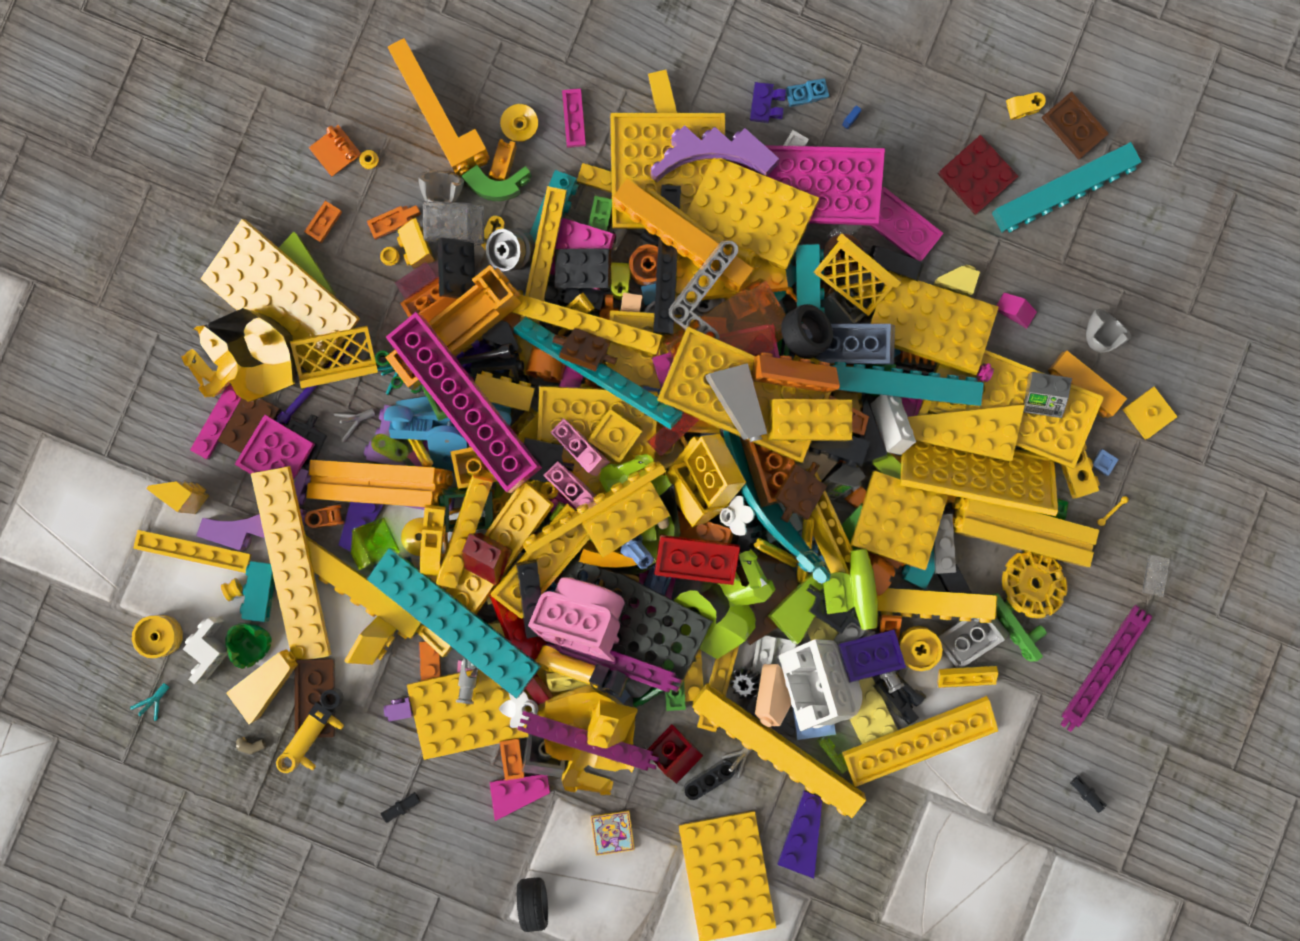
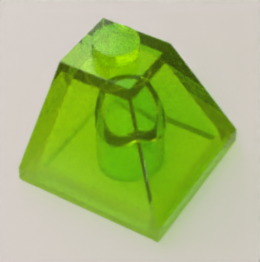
[351,517,400,570]

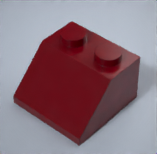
[462,533,513,586]
[647,724,703,784]

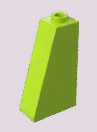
[279,231,336,296]
[768,571,829,644]

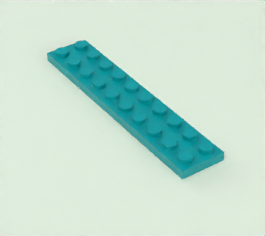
[367,548,541,699]

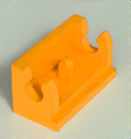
[488,139,517,181]

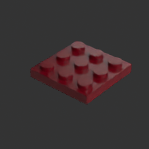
[937,135,1018,215]

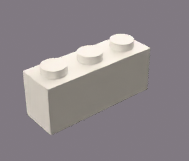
[870,395,916,455]

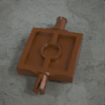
[552,328,618,371]
[774,462,827,523]

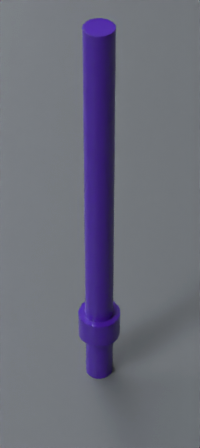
[277,346,351,425]

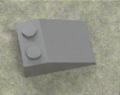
[938,618,1009,668]

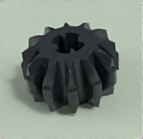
[729,666,761,700]

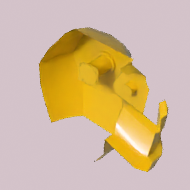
[544,684,635,795]

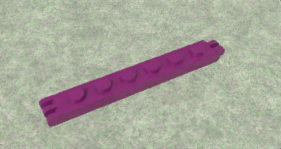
[1060,605,1152,732]
[546,643,682,692]
[517,711,659,771]

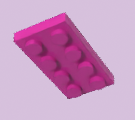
[869,187,943,261]

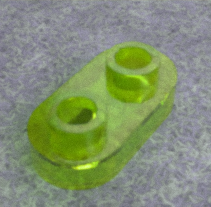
[371,434,409,462]

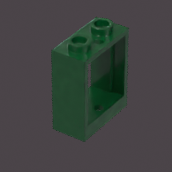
[439,487,493,533]

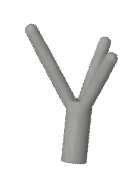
[334,409,375,442]
[721,747,753,778]

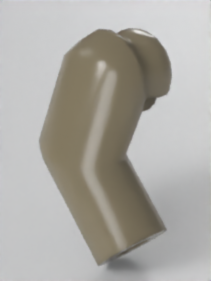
[236,737,266,754]

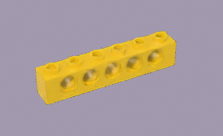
[1060,443,1100,499]

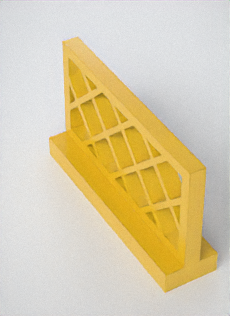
[814,233,901,316]
[290,326,378,388]

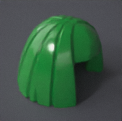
[225,623,272,669]

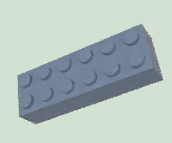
[776,324,895,365]

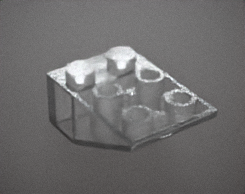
[423,201,485,247]

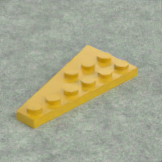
[907,405,1025,462]

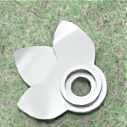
[720,496,755,536]
[499,691,538,728]

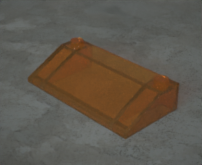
[662,278,786,360]

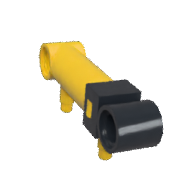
[536,645,629,697]
[276,688,344,773]

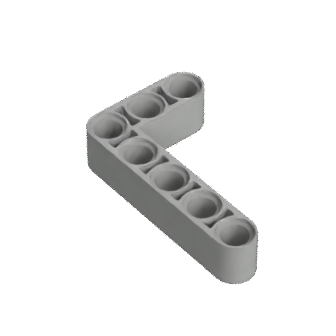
[669,240,738,340]

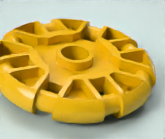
[1002,551,1067,618]

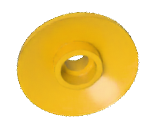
[500,104,538,142]
[401,518,424,556]

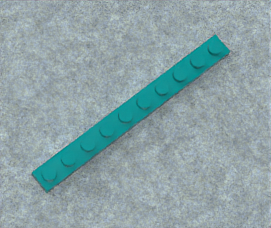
[514,317,683,430]

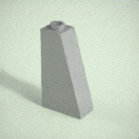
[706,363,767,442]

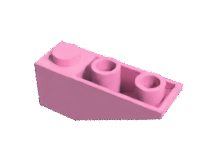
[550,418,610,476]
[544,461,596,508]

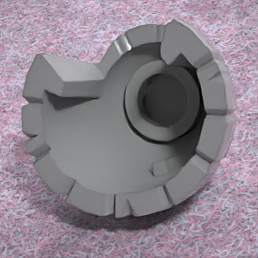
[419,171,464,211]
[1086,309,1132,353]

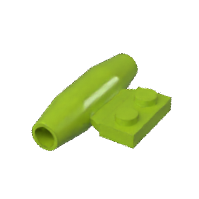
[823,549,878,630]

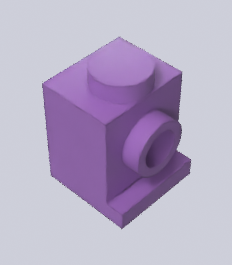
[384,697,414,721]

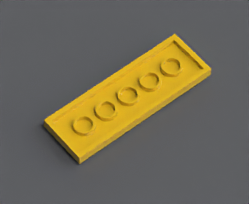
[491,504,590,619]

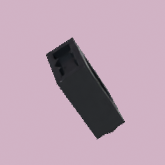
[470,353,529,384]

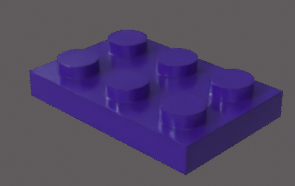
[838,630,906,683]

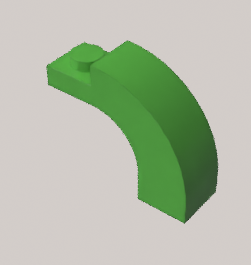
[462,165,532,201]

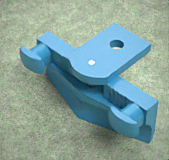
[384,396,511,472]

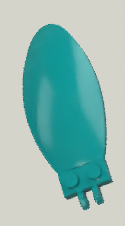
[723,430,831,584]

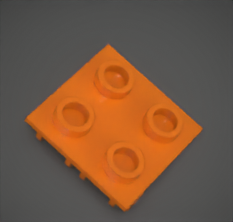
[308,125,361,177]

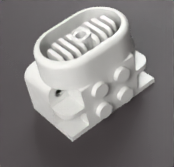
[779,639,862,731]

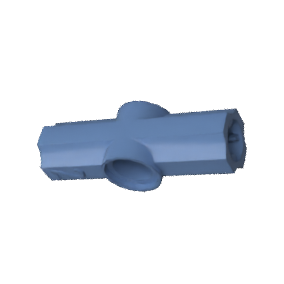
[621,535,654,569]

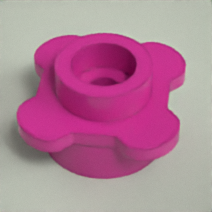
[976,363,994,382]

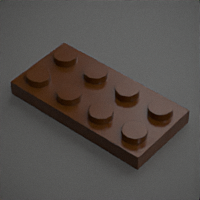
[294,659,335,738]

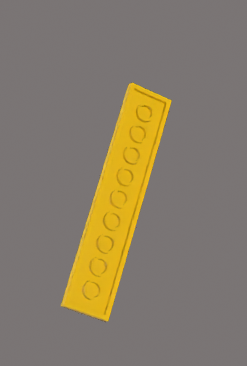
[251,466,331,660]
[417,481,554,657]

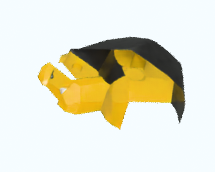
[181,308,295,402]

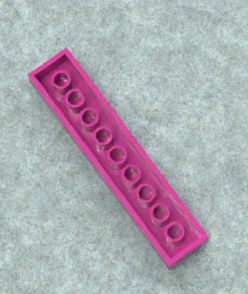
[386,312,542,493]

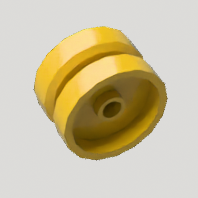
[132,615,183,658]
[898,626,943,671]

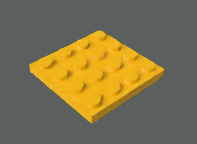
[850,471,948,570]

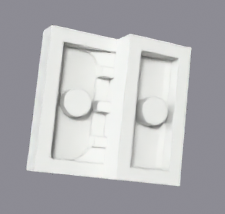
[752,635,799,674]

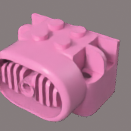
[528,577,625,662]

